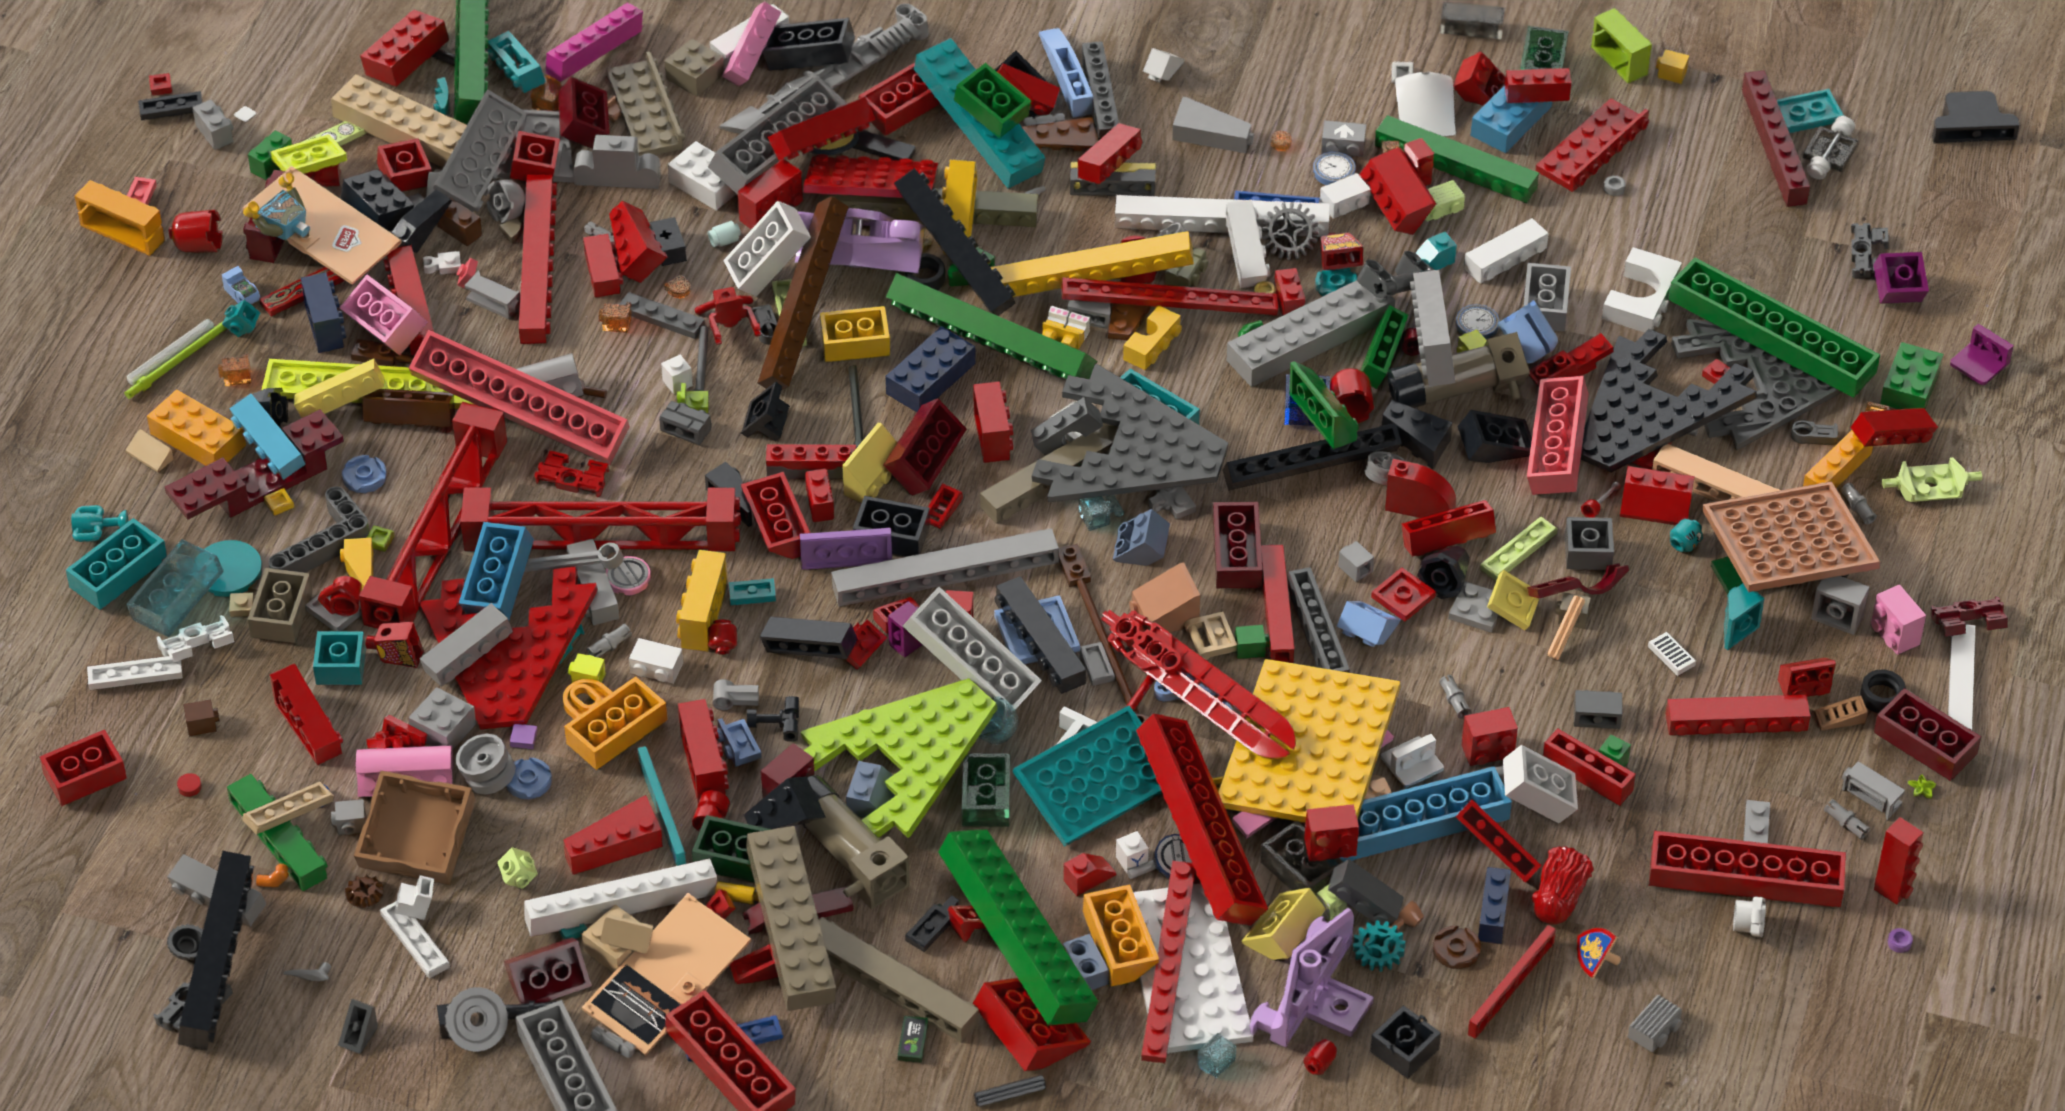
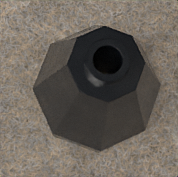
[232,388,289,430]
[1417,545,1470,599]

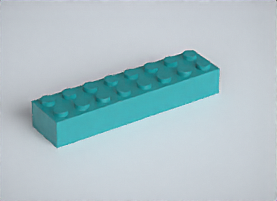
[914,38,1046,189]

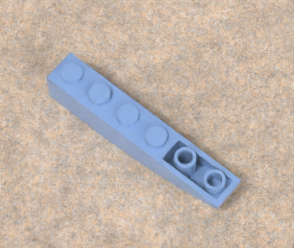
[1039,28,1093,118]

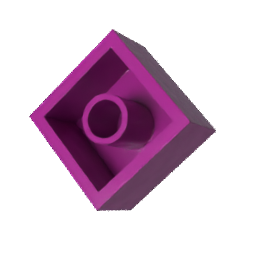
[1873,252,1929,304]

